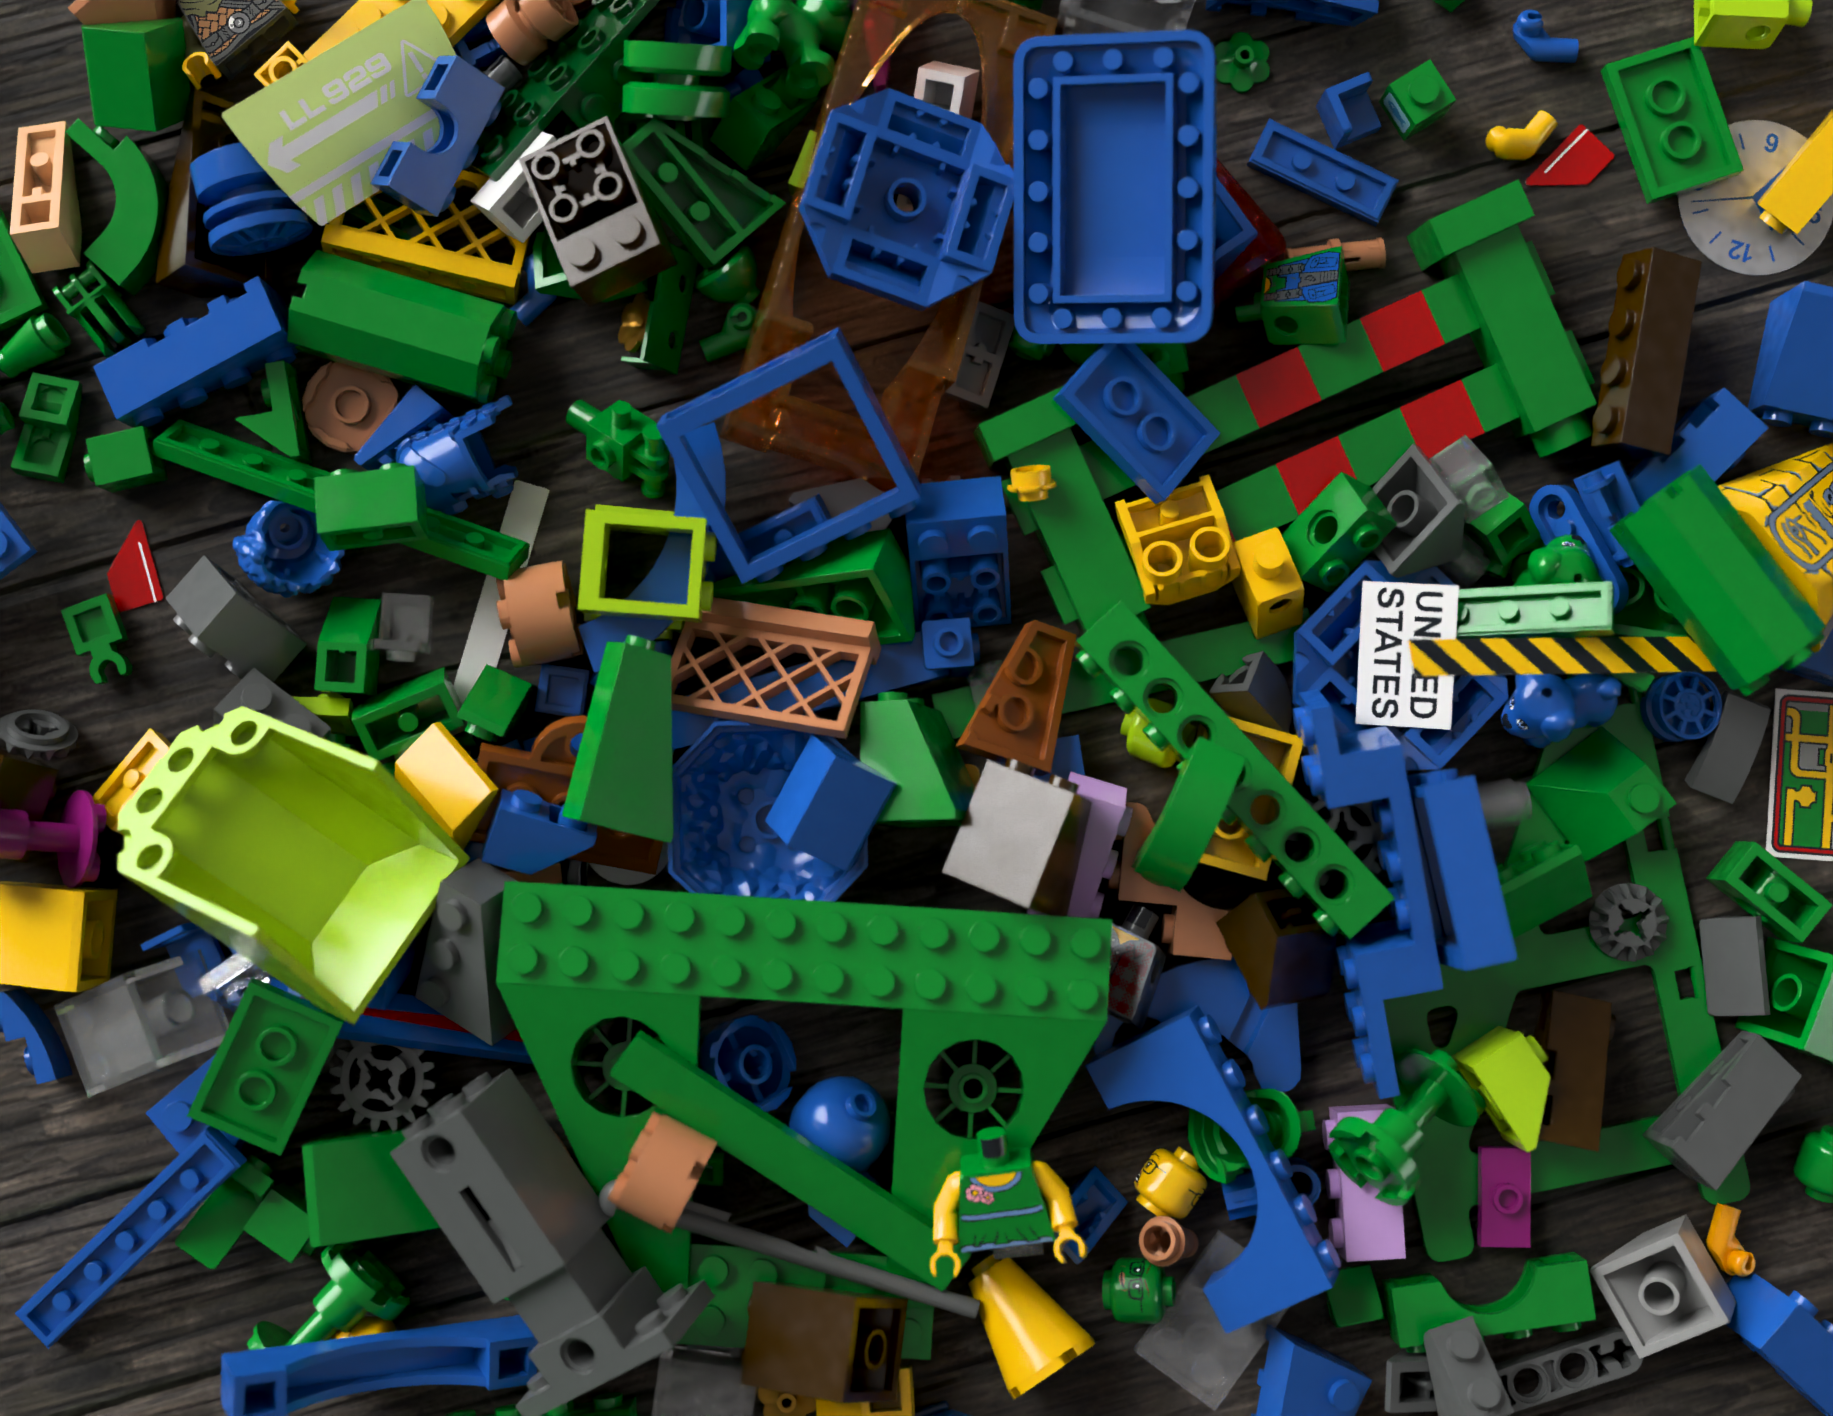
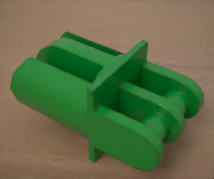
[52,260,146,359]

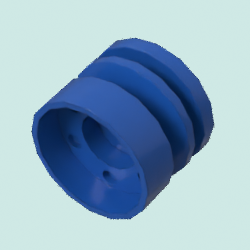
[190,142,313,256]

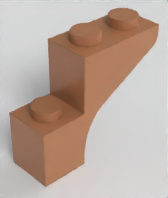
[1107,802,1232,960]

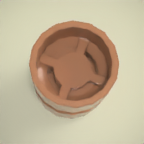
[486,0,579,66]

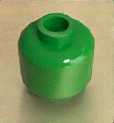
[1793,1125,1833,1203]

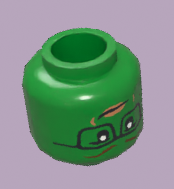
[1102,1258,1176,1324]

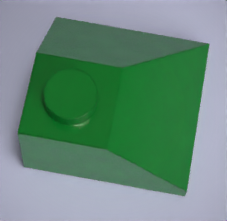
[1524,726,1677,862]

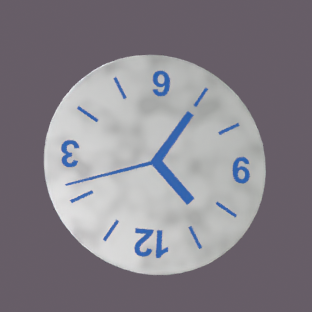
[1678,120,1833,275]

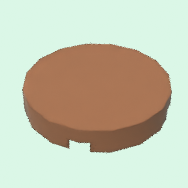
[302,362,401,455]

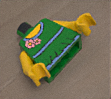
[930,1127,1088,1279]

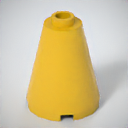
[968,1254,1096,1400]

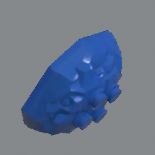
[668,721,868,902]

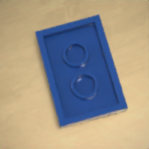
[1053,343,1220,504]

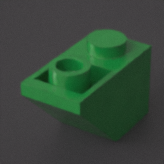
[710,67,818,171]
[314,597,384,696]
[456,664,536,743]

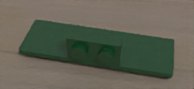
[470,0,660,182]

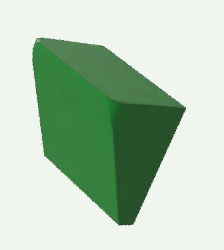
[1325,1263,1384,1328]

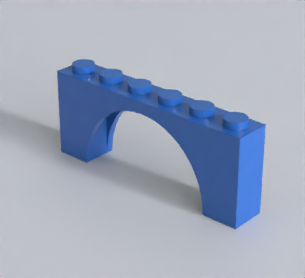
[1085,1005,1341,1334]

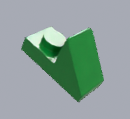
[235,360,312,464]

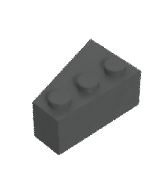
[415,857,518,1046]

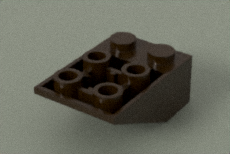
[519,116,678,306]

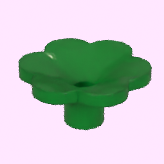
[1215,32,1270,93]

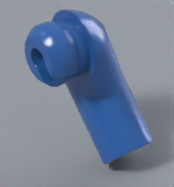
[1513,10,1579,63]
[510,254,557,327]

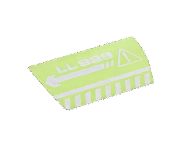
[222,0,456,226]

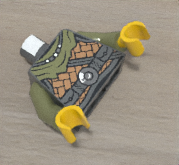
[177,0,299,90]

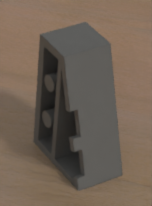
[1642,1030,1802,1191]

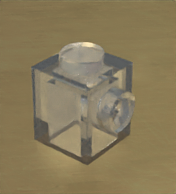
[1429,435,1509,524]

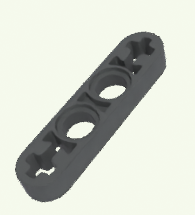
[1494,1326,1644,1412]

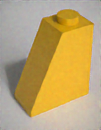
[1757,109,1833,235]

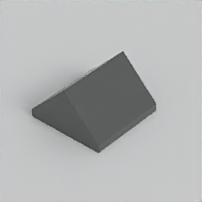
[1372,443,1465,578]

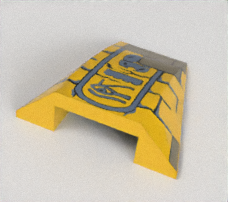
[1718,443,1833,653]

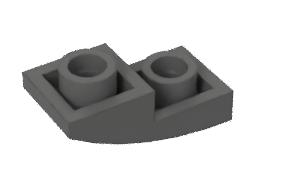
[1685,690,1771,804]

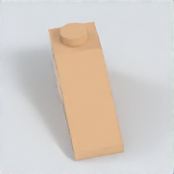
[10,121,82,274]

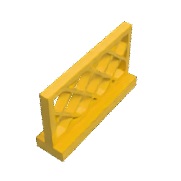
[321,170,531,305]

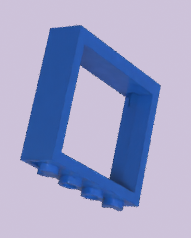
[656,326,922,584]
[1407,768,1517,971]

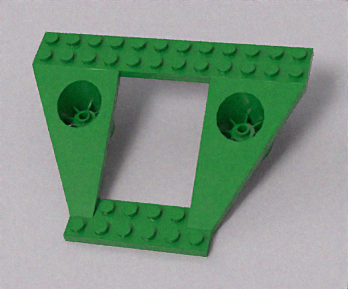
[496,881,1112,1360]

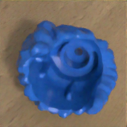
[232,500,345,598]

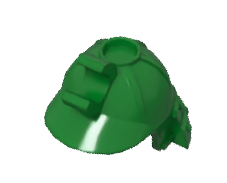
[1188,1089,1316,1184]

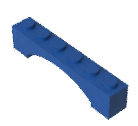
[221,1315,538,1416]

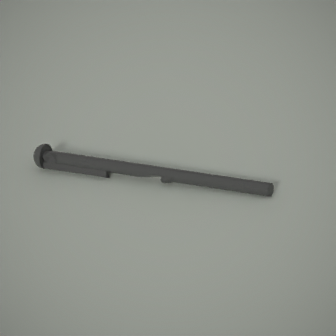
[599,1179,980,1319]

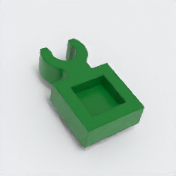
[61,593,132,685]

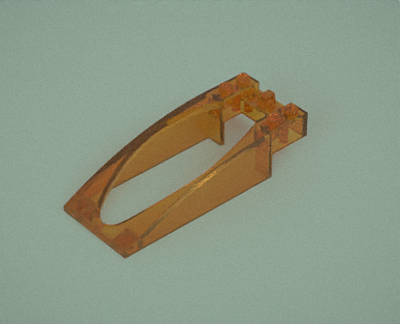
[719,0,1058,492]

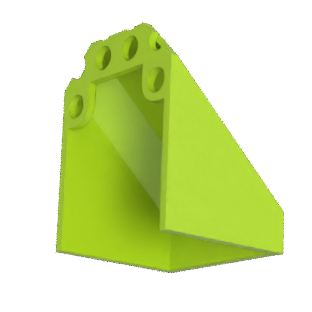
[118,706,470,1025]

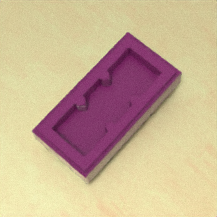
[1477,1146,1531,1248]

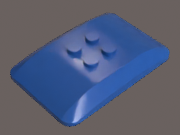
[1013,30,1217,344]

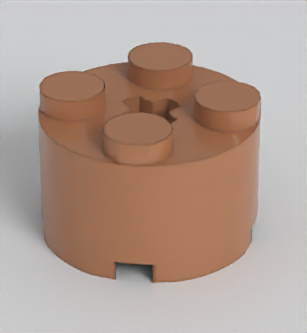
[496,560,584,668]
[607,1111,717,1234]

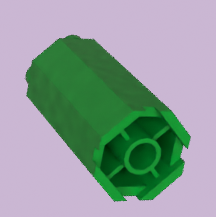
[288,250,517,405]
[1609,464,1825,696]

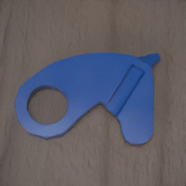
[1093,957,1301,1093]

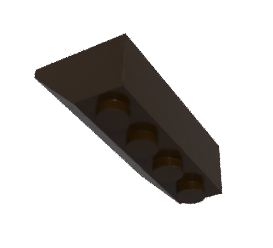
[1591,247,1702,463]

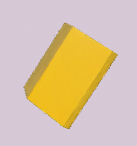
[395,722,499,850]

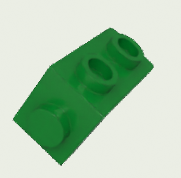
[175,1154,275,1271]

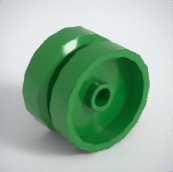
[622,40,732,121]

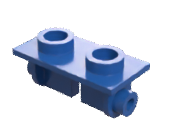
[1573,460,1641,568]

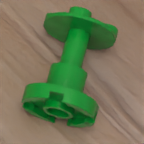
[1328,1049,1487,1206]
[247,1241,410,1350]

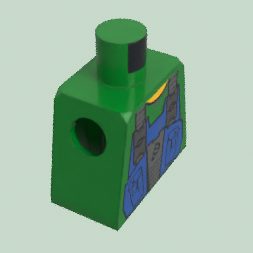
[1235,246,1350,345]

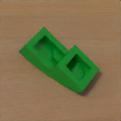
[11,372,82,483]

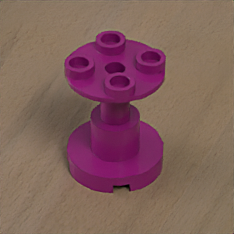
[0,790,107,888]

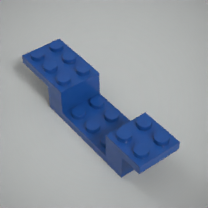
[1293,689,1443,1099]

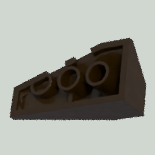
[156,88,275,298]

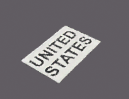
[1355,581,1459,730]

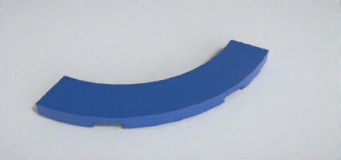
[578,422,726,674]

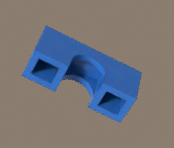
[371,56,505,217]

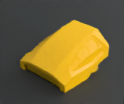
[1115,474,1241,605]

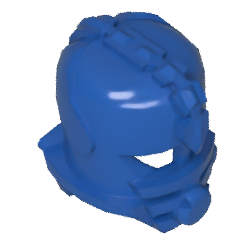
[395,395,518,515]

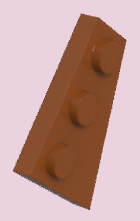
[955,620,1077,776]

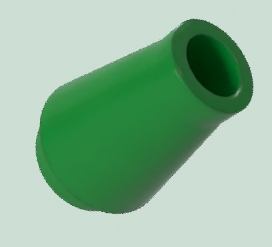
[0,313,71,378]

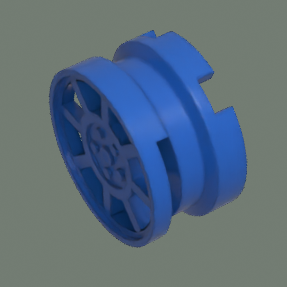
[1640,672,1722,742]

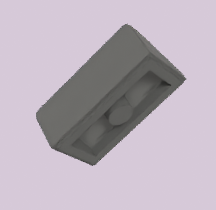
[1699,916,1770,1016]

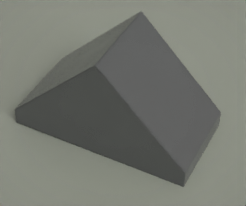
[1385,1348,1437,1413]

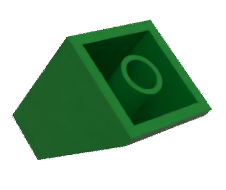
[860,692,975,828]
[1735,937,1833,1066]
[302,1126,441,1247]

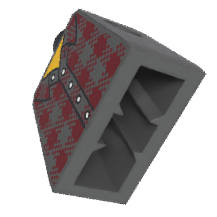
[1098,904,1166,1031]

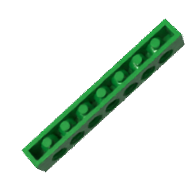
[1074,600,1395,939]

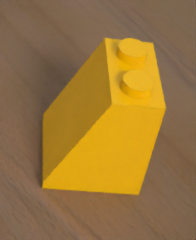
[0,881,118,992]

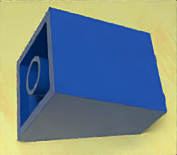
[1748,281,1833,438]

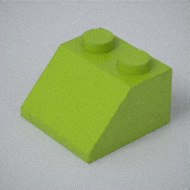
[1451,1026,1550,1153]

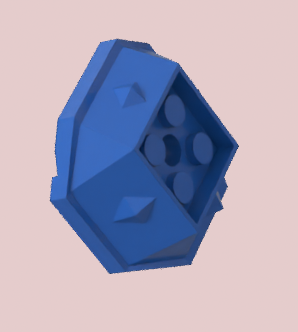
[799,88,1014,312]
[1292,561,1509,771]

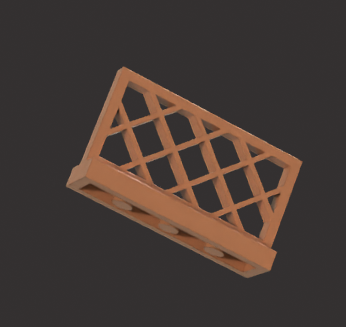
[671,597,881,739]

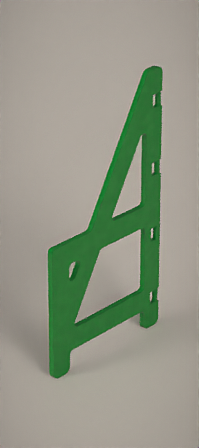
[1383,636,1750,1262]

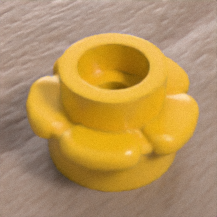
[1007,465,1056,502]

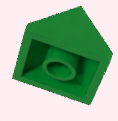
[81,18,191,132]

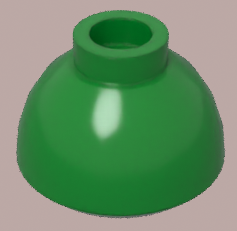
[696,244,760,305]

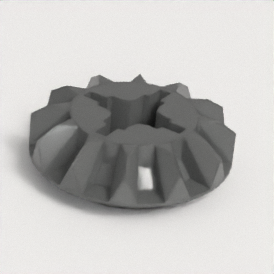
[0,709,78,761]
[1589,883,1670,962]

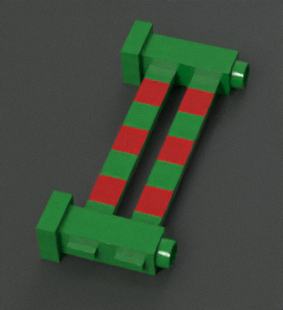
[973,179,1597,653]

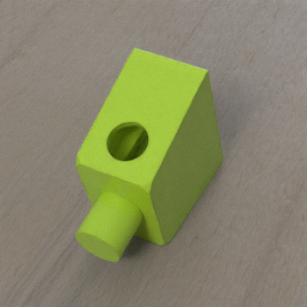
[1694,0,1812,49]

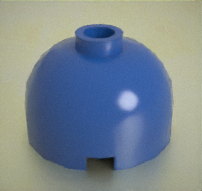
[698,1015,797,1112]
[789,1076,891,1174]

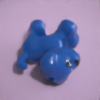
[1501,673,1622,748]

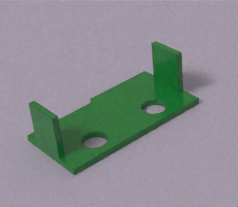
[621,243,698,375]

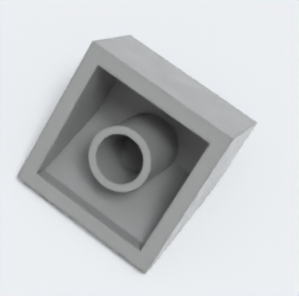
[1589,1214,1736,1359]

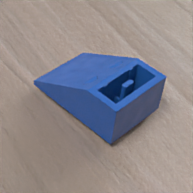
[905,476,1012,632]

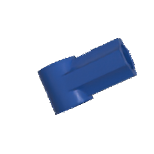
[1221,1157,1321,1221]

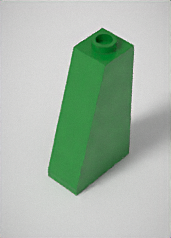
[562,635,673,843]

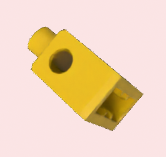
[1231,527,1304,640]

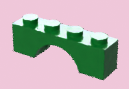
[1382,1252,1596,1353]

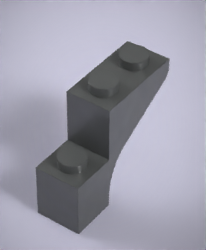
[1424,1316,1514,1416]

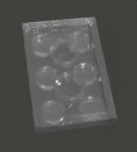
[1133,1229,1289,1411]

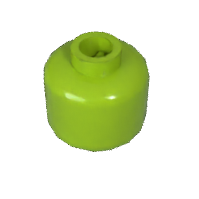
[1120,698,1197,768]

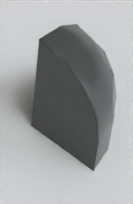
[1209,651,1292,733]

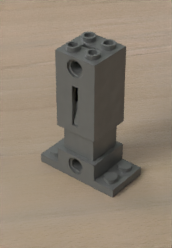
[390,1068,715,1416]

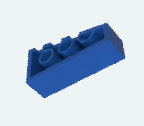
[93,276,300,427]

